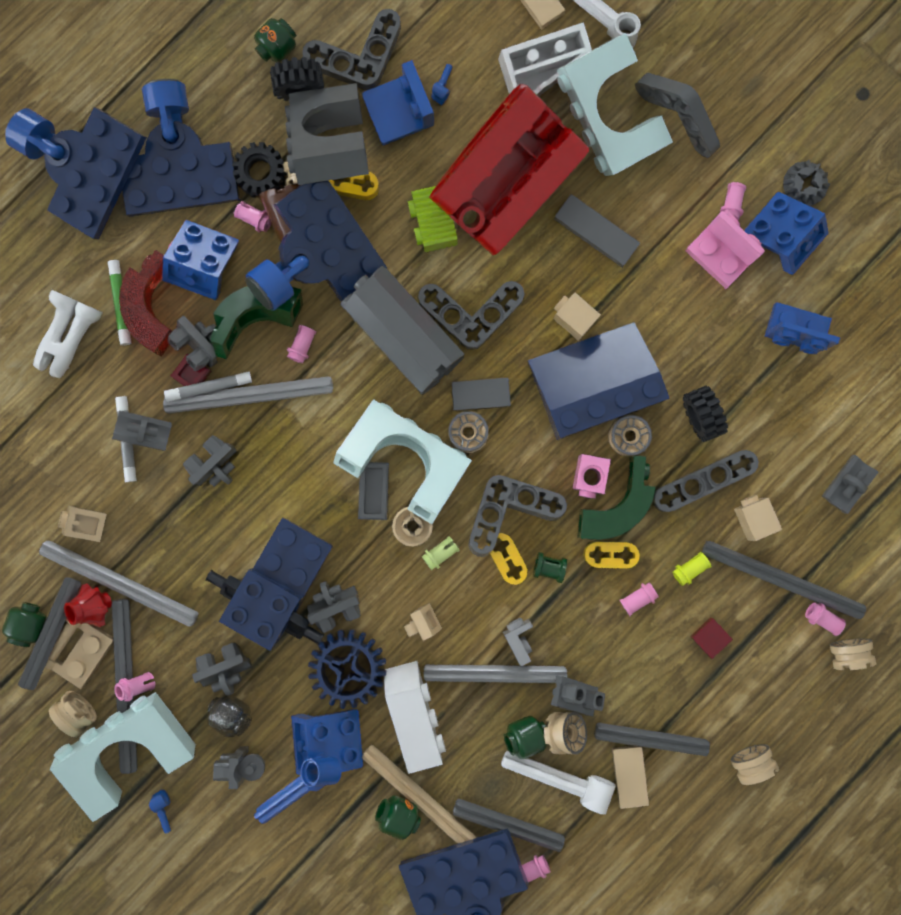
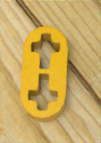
[329,172,379,200]
[488,533,528,585]
[583,541,640,569]

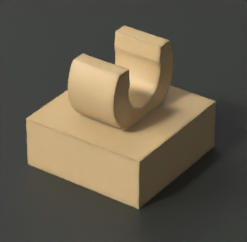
[404,603,442,640]

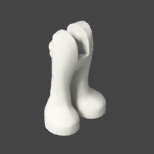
[33,290,103,378]

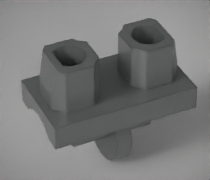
[168,316,218,371]
[112,410,172,451]
[183,435,238,487]
[822,455,878,514]
[307,581,361,633]
[192,643,252,696]
[551,676,605,717]
[213,746,266,789]

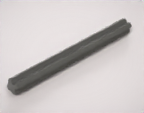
[702,541,866,619]
[112,599,138,774]

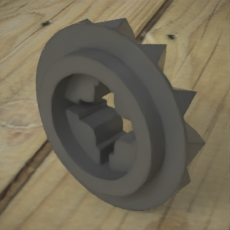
[783,160,830,206]

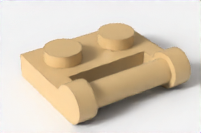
[45,618,114,689]

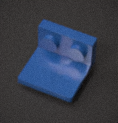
[362,60,434,145]
[744,192,829,275]
[162,220,239,300]
[764,302,840,354]
[291,709,363,776]

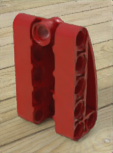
[429,84,590,256]

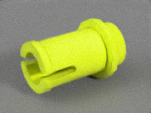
[672,552,712,586]

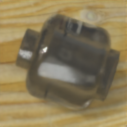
[207,694,252,738]

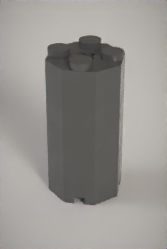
[340,266,465,395]

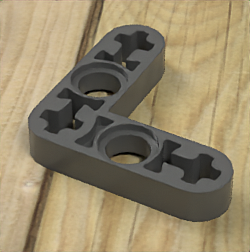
[302,9,401,90]
[635,73,720,158]
[418,281,524,350]
[468,475,567,557]

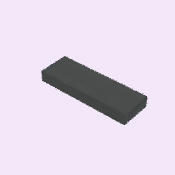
[554,194,640,268]

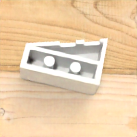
[498,22,592,96]
[384,661,446,774]

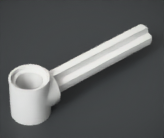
[573,0,641,48]
[501,751,616,814]

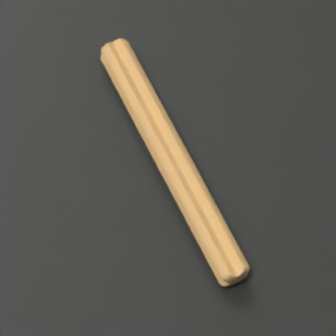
[362,745,477,843]

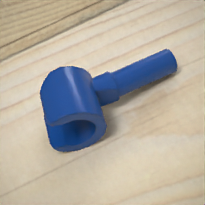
[431,64,453,105]
[149,790,171,834]

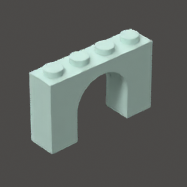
[557,33,673,176]
[333,399,472,524]
[50,692,196,822]

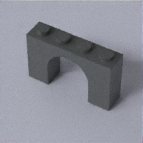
[285,83,369,185]

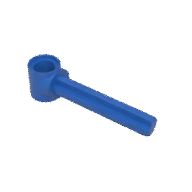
[254,757,342,824]

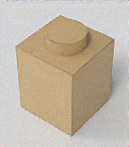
[553,293,601,341]
[734,495,782,541]

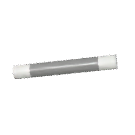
[164,372,252,402]
[115,396,137,482]

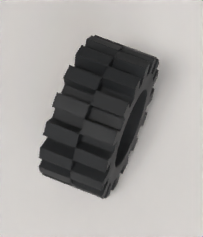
[270,57,324,101]
[232,142,287,198]
[683,385,728,442]

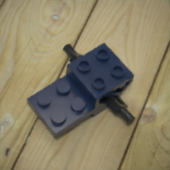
[205,517,333,651]

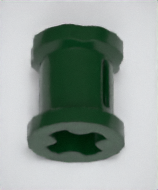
[533,552,567,583]

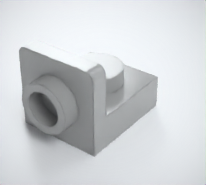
[503,618,533,667]

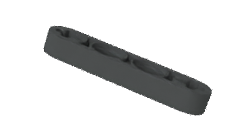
[652,450,759,512]

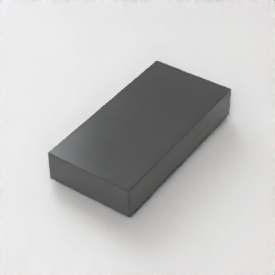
[452,378,511,411]
[358,462,389,520]

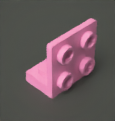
[685,211,765,289]

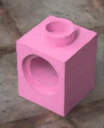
[573,454,611,499]

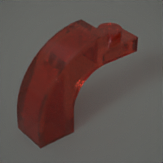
[119,250,173,357]

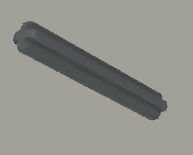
[18,577,81,690]
[594,723,710,756]
[453,799,565,852]

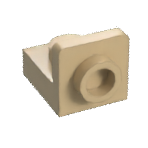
[58,505,107,542]

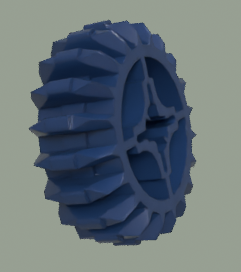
[308,629,387,709]

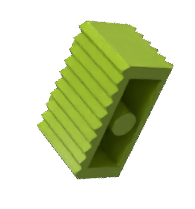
[407,186,458,252]

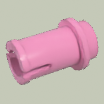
[720,182,746,220]
[234,201,272,232]
[287,325,316,364]
[620,583,659,616]
[805,603,846,636]
[114,672,155,702]
[522,855,551,883]

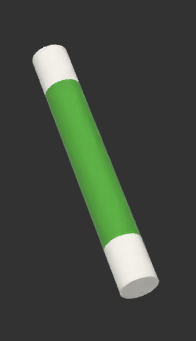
[108,260,132,345]

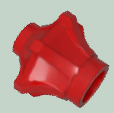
[64,583,112,627]

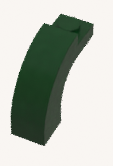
[211,286,303,360]
[577,455,655,540]

